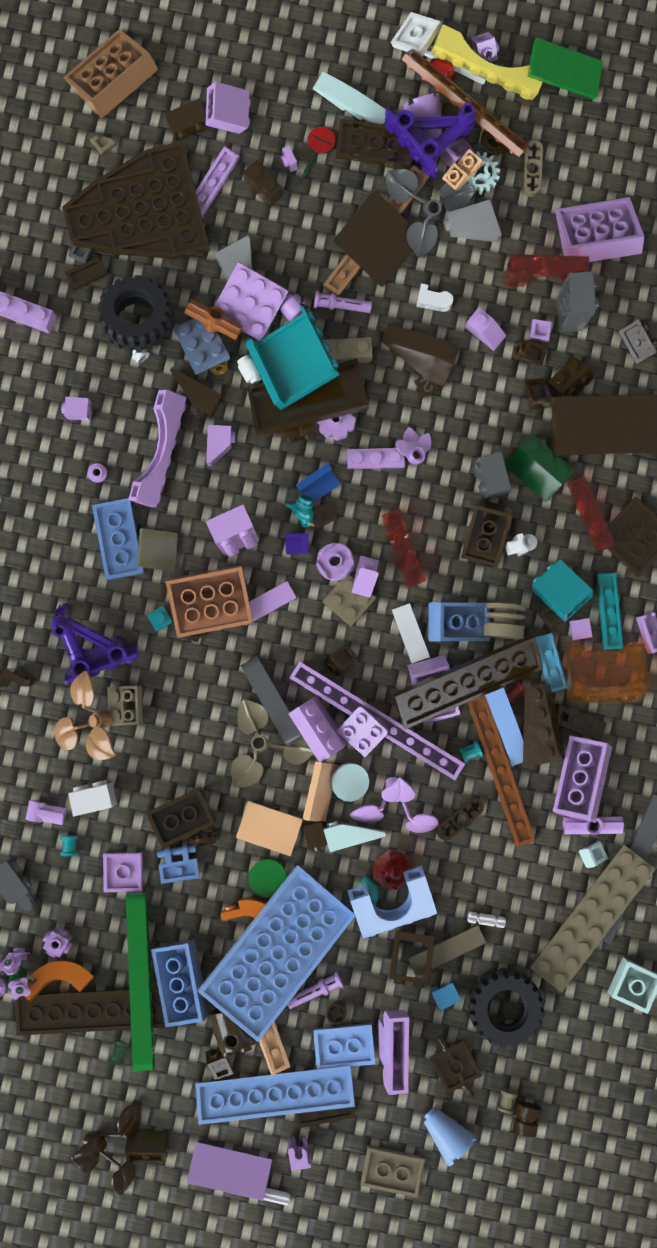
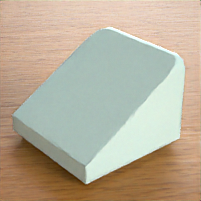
[579,841,608,868]

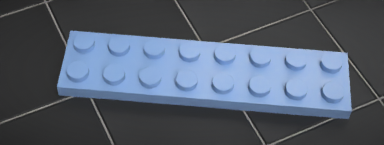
[195,1066,355,1125]

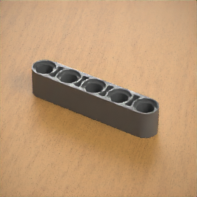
[240,656,303,747]

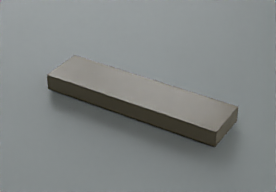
[408,925,486,976]

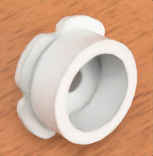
[132,349,150,363]

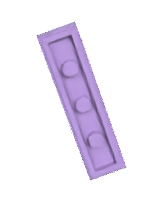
[196,146,240,218]

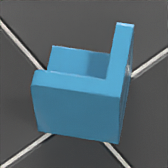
[430,983,461,1011]

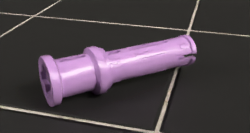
[314,291,372,314]
[287,971,344,1009]

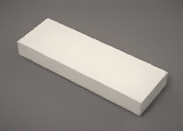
[392,603,430,664]

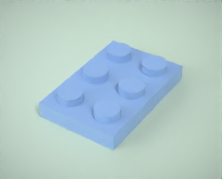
[313,1023,375,1069]

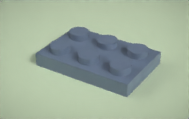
[173,318,230,375]

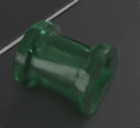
[108,1039,130,1065]

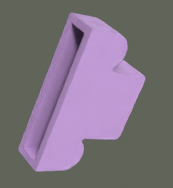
[378,1010,409,1095]

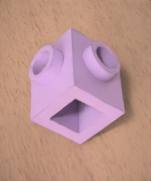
[471,32,499,63]
[43,927,73,958]

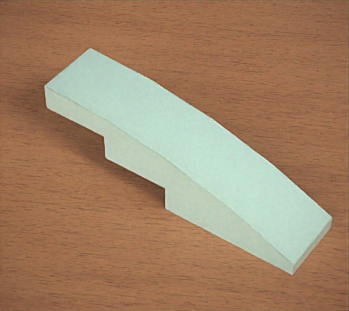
[313,72,386,124]

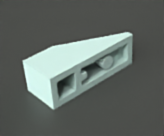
[324,821,386,852]

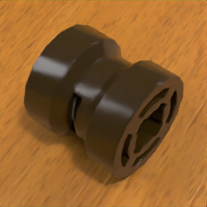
[326,1002,347,1024]

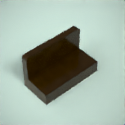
[125,1130,167,1163]

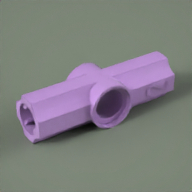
[563,816,624,835]

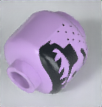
[280,293,308,321]

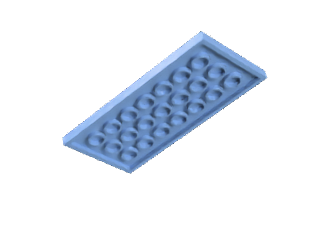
[197,865,355,1042]

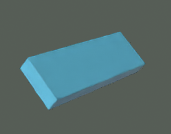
[535,633,568,692]

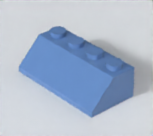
[151,939,209,1027]

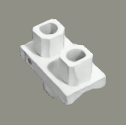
[504,533,537,557]

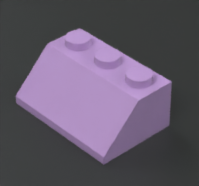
[289,695,349,762]

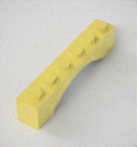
[431,24,542,100]

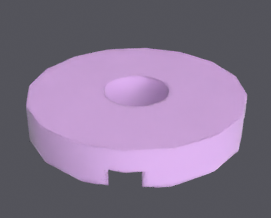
[316,543,354,581]

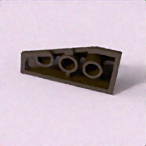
[381,324,460,388]

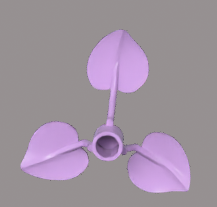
[349,777,439,833]

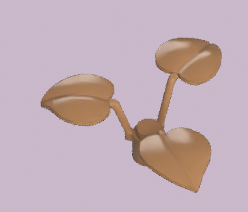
[54,670,116,760]

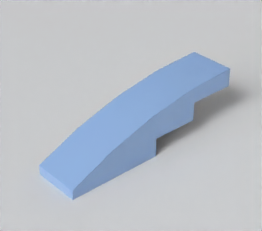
[485,688,523,766]

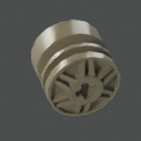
[483,601,526,640]

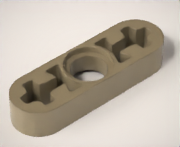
[523,140,543,197]

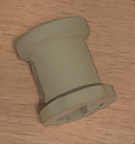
[497,1089,518,1114]

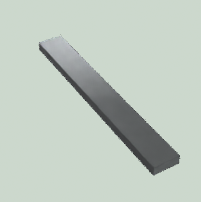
[602,794,657,944]

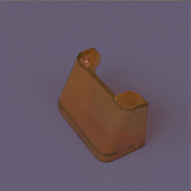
[566,642,650,703]

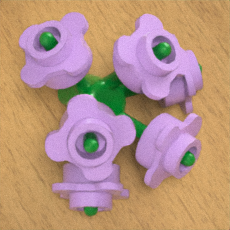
[0,946,32,1000]

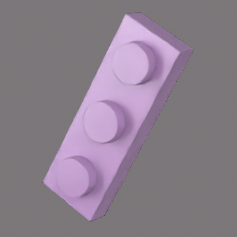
[347,448,405,469]

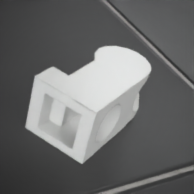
[416,284,453,312]

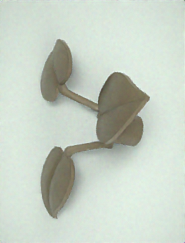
[231,699,314,788]

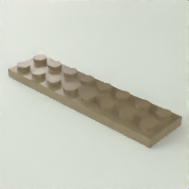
[530,844,656,993]

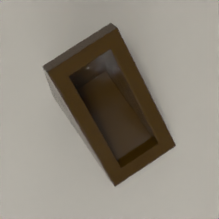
[525,378,552,410]

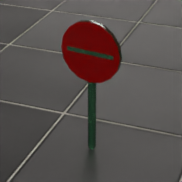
[299,127,335,184]

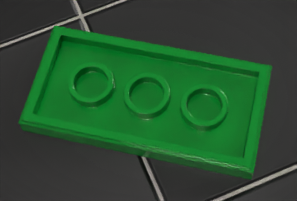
[528,38,603,100]

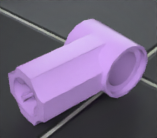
[26,800,66,825]

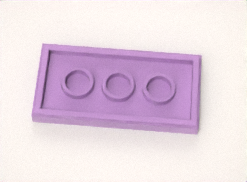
[187,1142,272,1201]

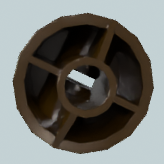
[209,1008,257,1057]

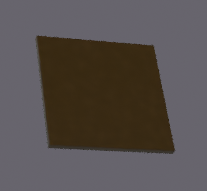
[333,189,412,287]

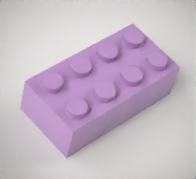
[553,736,612,823]

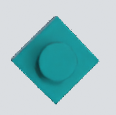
[147,606,173,632]

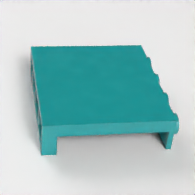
[245,306,340,410]

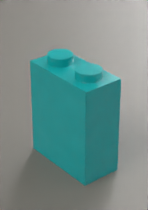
[532,560,593,622]

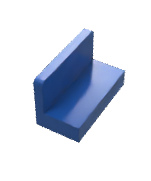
[296,463,340,503]

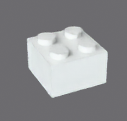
[68,780,118,817]

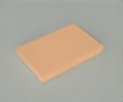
[303,761,338,822]
[236,801,303,856]

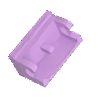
[636,612,657,654]
[288,1136,311,1171]

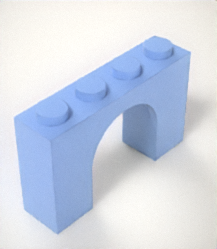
[348,866,437,938]

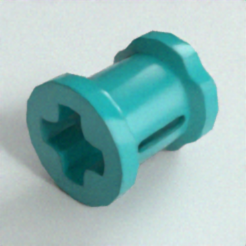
[458,741,483,764]
[60,835,78,856]

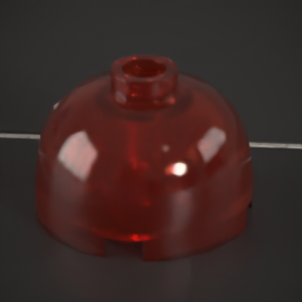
[373,850,412,890]

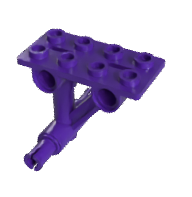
[385,103,477,179]
[52,603,139,684]

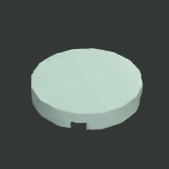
[331,762,369,802]

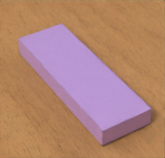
[246,581,296,625]

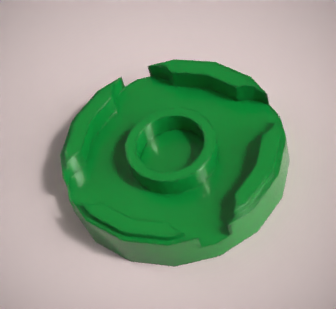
[249,858,287,898]

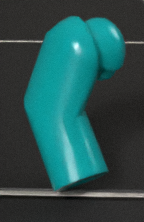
[360,875,379,904]

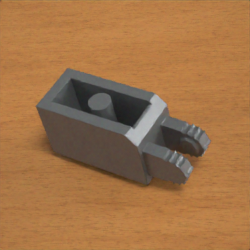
[0,859,36,912]

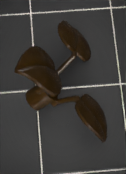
[71,1099,141,1195]

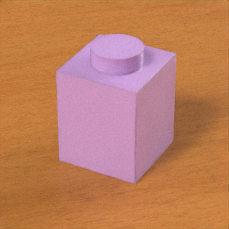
[62,397,92,421]

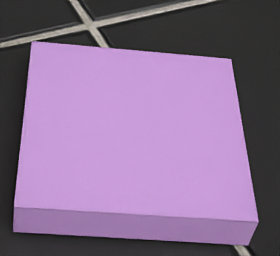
[103,852,143,892]

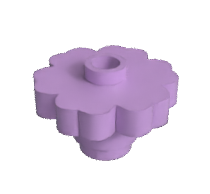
[317,413,356,441]

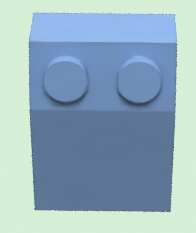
[428,602,490,641]

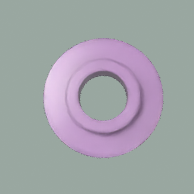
[88,463,107,483]

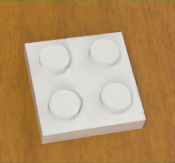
[391,12,442,57]

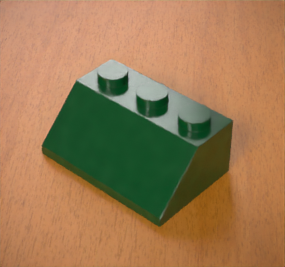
[505,433,575,502]

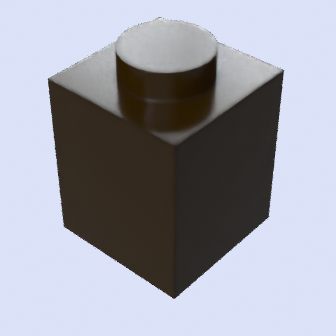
[303,821,327,852]

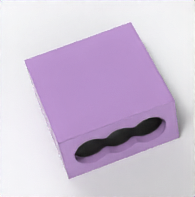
[206,82,251,134]

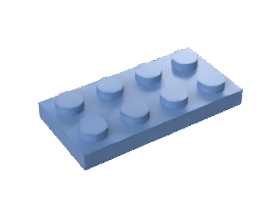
[92,498,144,581]

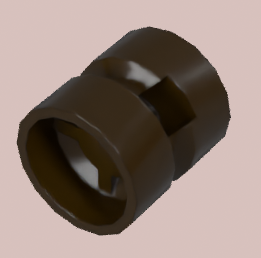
[512,1101,542,1137]

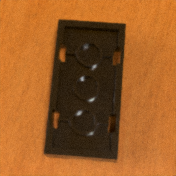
[336,119,412,170]

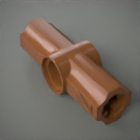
[184,298,243,340]

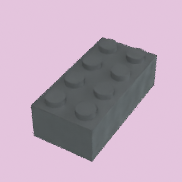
[557,272,599,333]

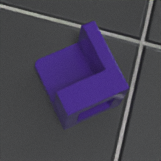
[285,533,309,555]

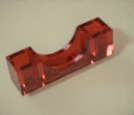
[381,509,426,589]

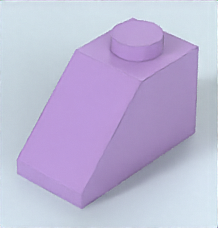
[465,308,506,351]
[206,425,236,466]

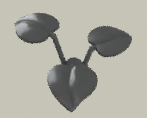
[386,169,475,257]

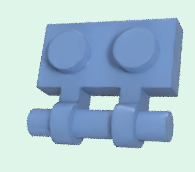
[157,844,200,884]

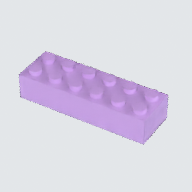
[206,505,259,557]

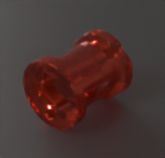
[505,681,525,706]

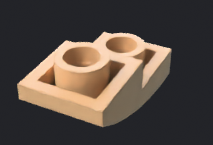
[442,149,484,191]

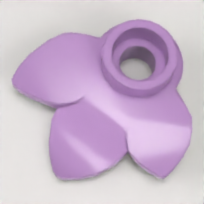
[396,427,431,465]

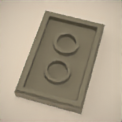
[360,1145,425,1198]

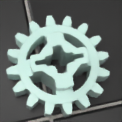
[466,152,500,195]

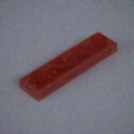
[567,476,615,553]

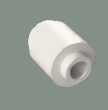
[237,354,262,384]

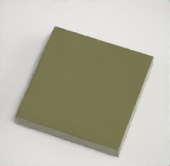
[137,528,178,571]

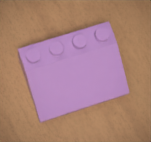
[556,197,644,266]

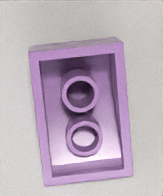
[407,655,460,725]

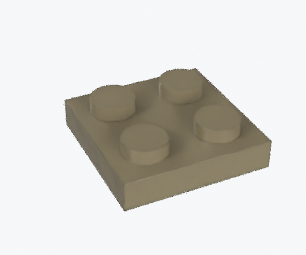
[322,575,376,627]

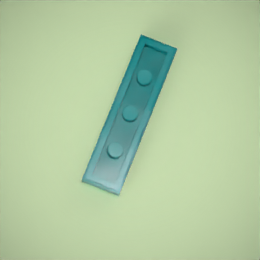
[596,573,624,650]

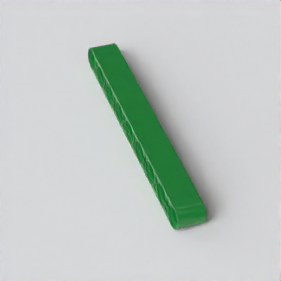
[126,891,155,1071]

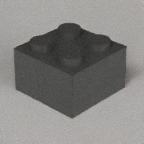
[473,452,511,500]

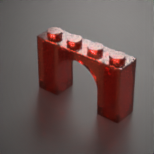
[505,254,589,287]

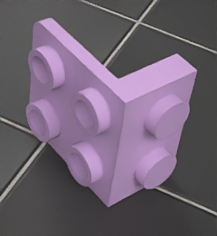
[336,706,388,757]

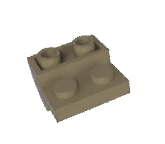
[107,686,143,726]

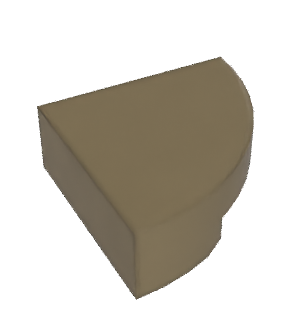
[90,136,117,156]

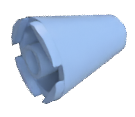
[424,1108,477,1167]

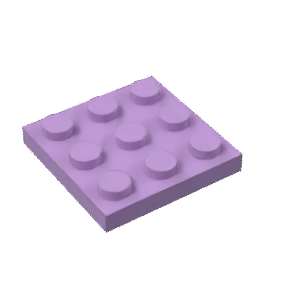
[214,261,289,341]

